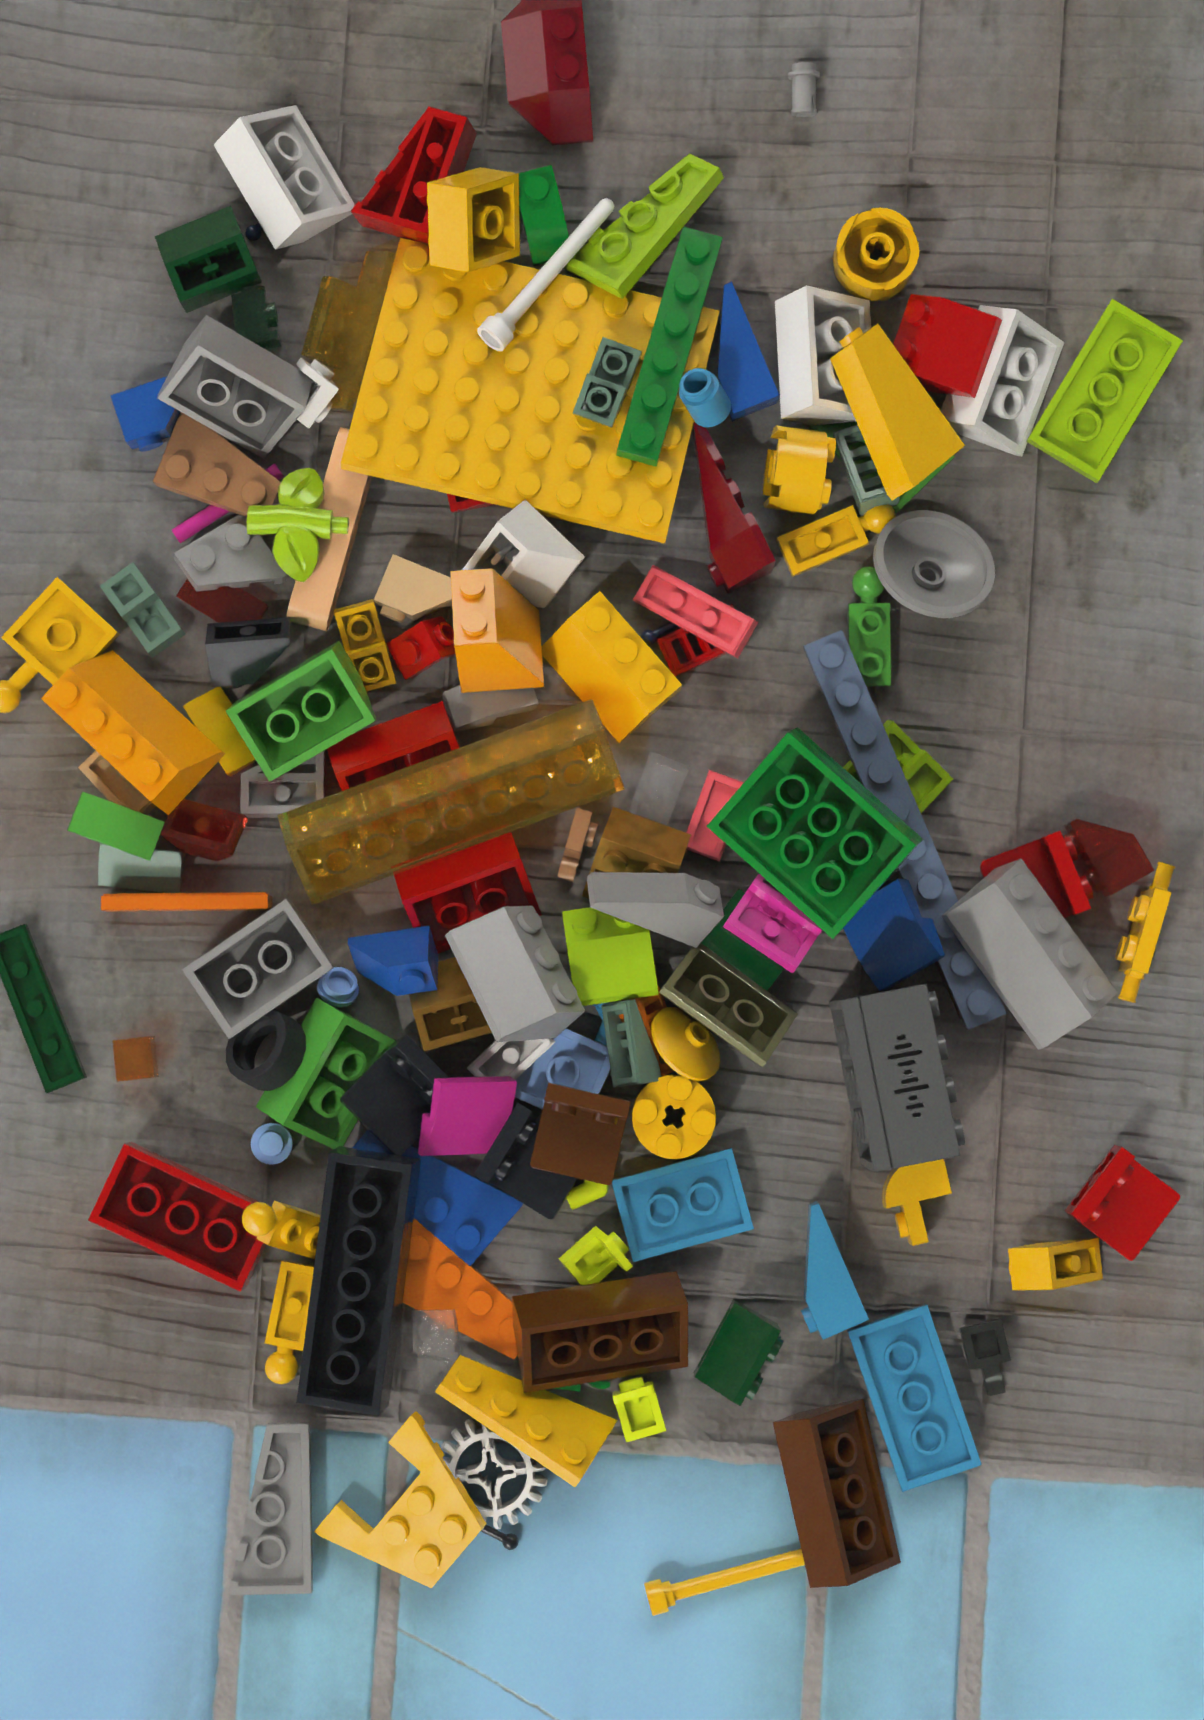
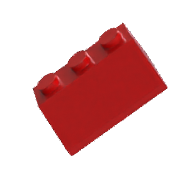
[327,701,476,833]
[392,827,542,954]

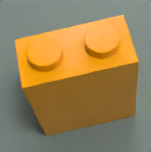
[450,568,544,693]

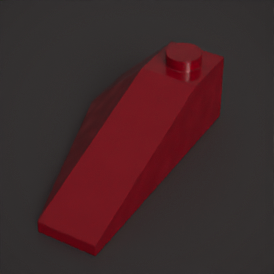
[693,422,776,594]

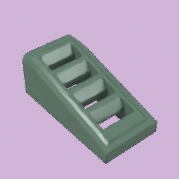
[833,425,900,516]
[602,999,662,1088]

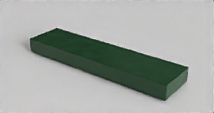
[0,924,87,1093]

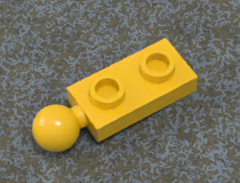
[776,505,896,577]
[242,1200,321,1259]
[265,1260,314,1384]

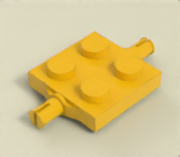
[1115,862,1175,1003]

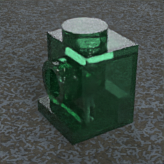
[231,285,282,349]

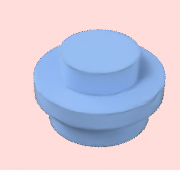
[317,967,359,1007]
[251,1123,293,1165]

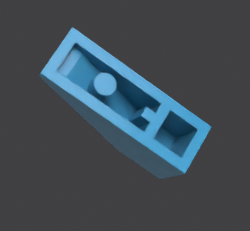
[801,1201,869,1340]

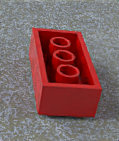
[88,1142,266,1292]

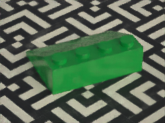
[707,727,923,939]

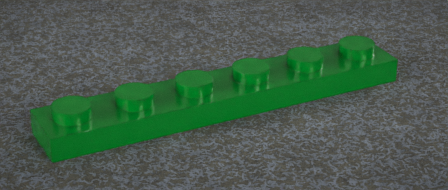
[616,226,723,467]

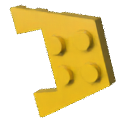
[314,1411,487,1588]

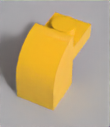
[882,1159,952,1246]

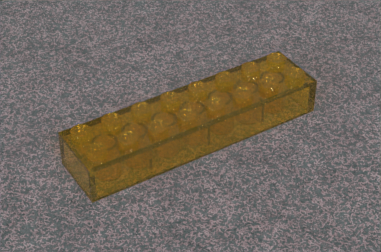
[277,699,625,905]

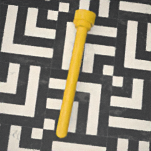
[644,1548,805,1616]

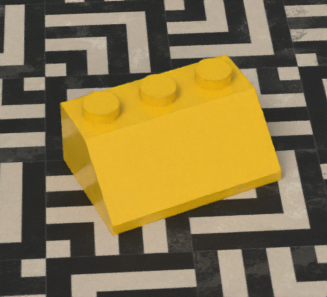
[542,591,682,744]

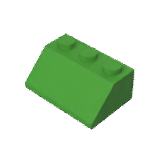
[226,641,376,782]
[256,998,396,1149]

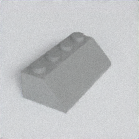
[942,859,1118,1050]

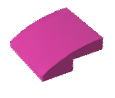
[723,873,822,974]
[418,1076,517,1156]

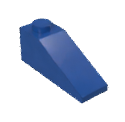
[717,281,779,422]

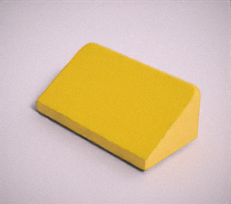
[183,687,256,777]

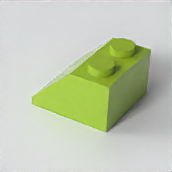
[562,907,659,1006]

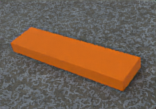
[101,892,272,912]

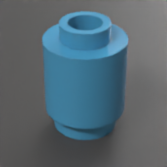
[679,368,731,427]

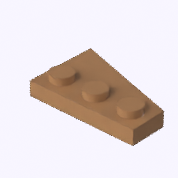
[153,412,281,517]

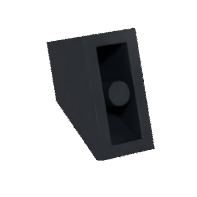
[205,617,291,689]

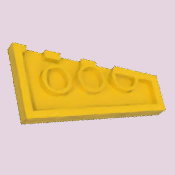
[435,1355,618,1487]

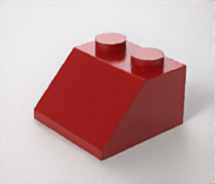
[893,294,1002,398]

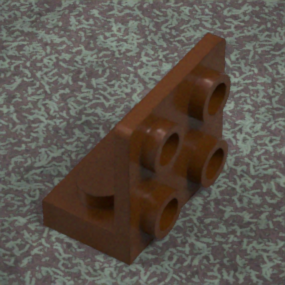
[530,1083,631,1185]

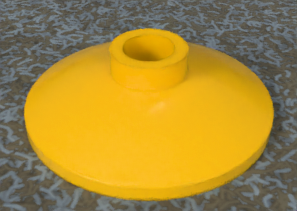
[651,1007,720,1081]

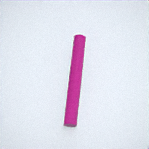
[172,463,284,544]

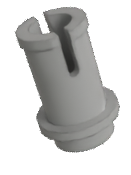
[787,62,820,118]

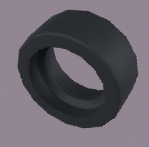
[226,1009,306,1091]

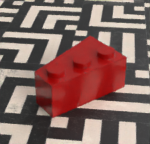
[350,106,477,245]

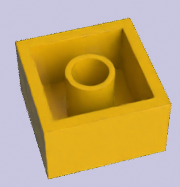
[427,167,520,272]

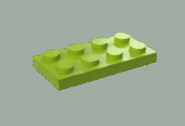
[1026,299,1183,483]

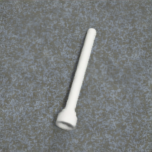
[477,198,614,352]

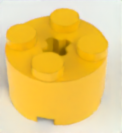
[833,207,920,301]
[763,425,836,515]
[632,1074,716,1159]

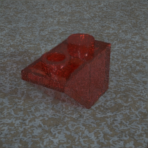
[1063,819,1155,897]

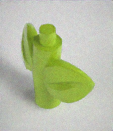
[247,468,349,582]

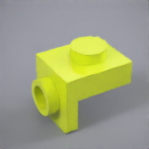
[558,1226,633,1286]
[612,1377,666,1442]

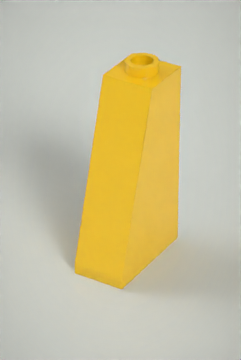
[830,323,965,500]

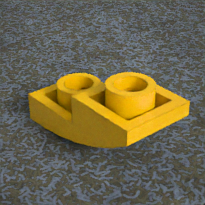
[334,599,397,692]

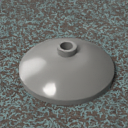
[873,510,995,618]

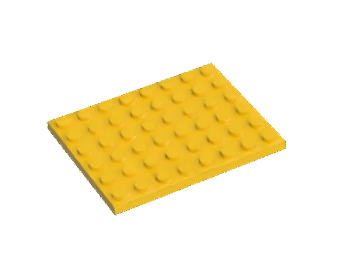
[341,238,720,543]

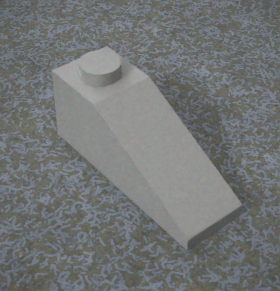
[587,872,724,948]

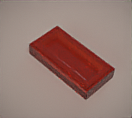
[176,579,269,623]

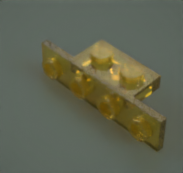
[301,251,396,411]

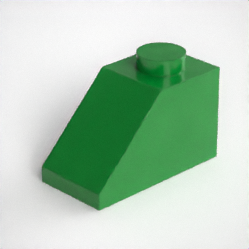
[519,165,569,266]

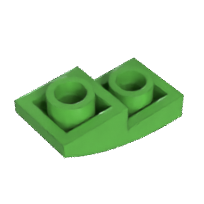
[67,792,165,861]

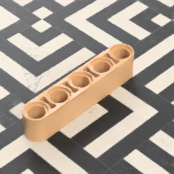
[287,427,373,631]

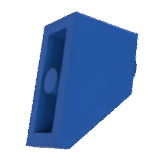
[110,376,180,452]
[348,926,438,996]

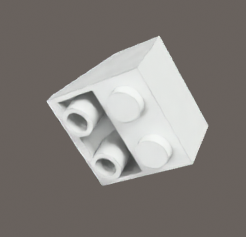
[462,499,585,608]

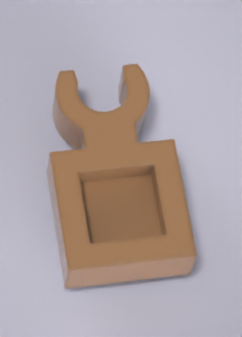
[557,808,598,882]

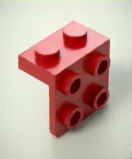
[979,830,1094,918]

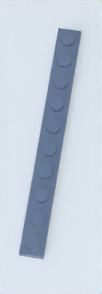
[803,630,1007,1030]

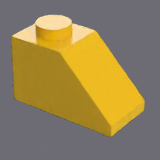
[1008,1238,1103,1290]

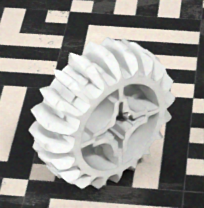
[441,1418,548,1529]

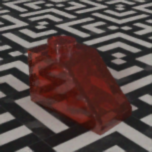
[160,799,248,862]

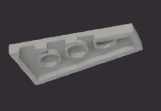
[228,1422,313,1595]

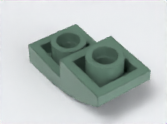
[573,337,642,428]

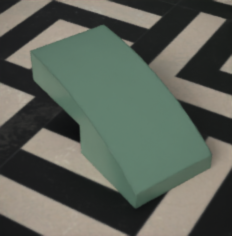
[100,562,185,658]

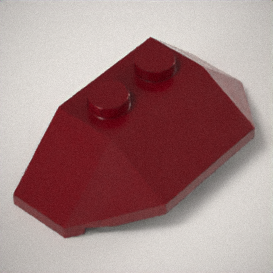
[501,0,593,145]

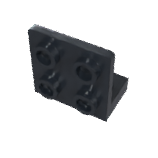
[340,1035,449,1155]
[474,1103,578,1220]

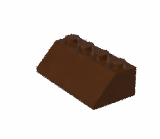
[512,1271,688,1393]
[773,1399,901,1588]

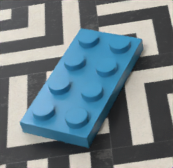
[847,1304,982,1492]

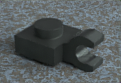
[959,1319,1011,1396]

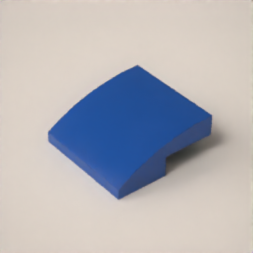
[843,879,945,991]

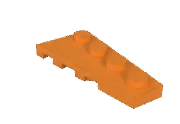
[402,1219,518,1360]

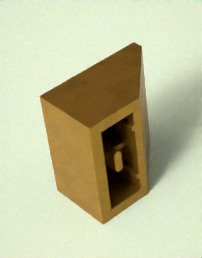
[582,807,691,899]
[409,957,492,1052]

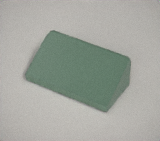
[98,843,186,893]

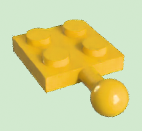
[0,577,120,713]

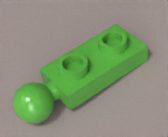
[848,566,891,686]

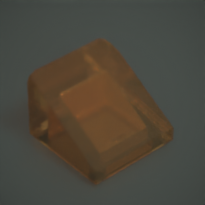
[112,1036,159,1082]

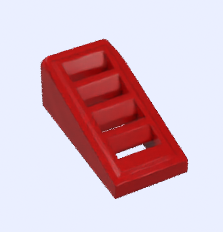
[656,604,749,677]

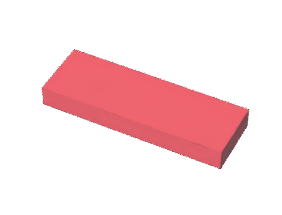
[633,565,758,659]

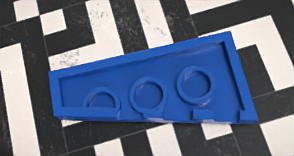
[352,1130,523,1266]

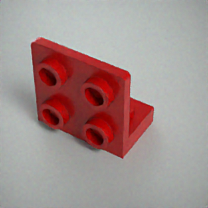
[1064,1145,1180,1261]

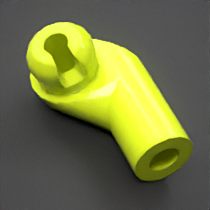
[567,1180,610,1210]

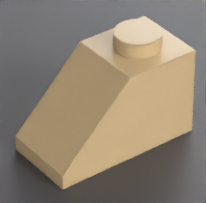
[374,554,452,623]

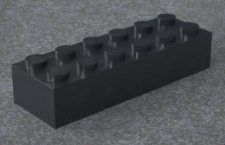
[296,1146,421,1416]

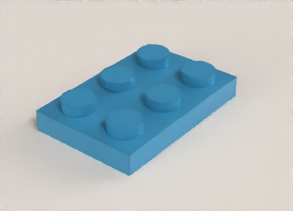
[612,1148,754,1262]

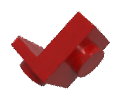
[386,616,456,680]

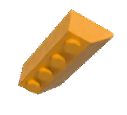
[41,650,225,815]

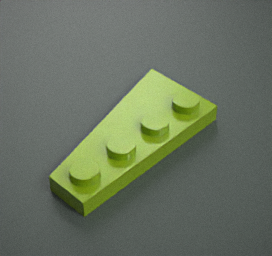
[564,153,724,299]

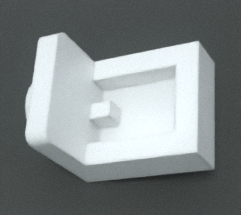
[296,357,339,428]

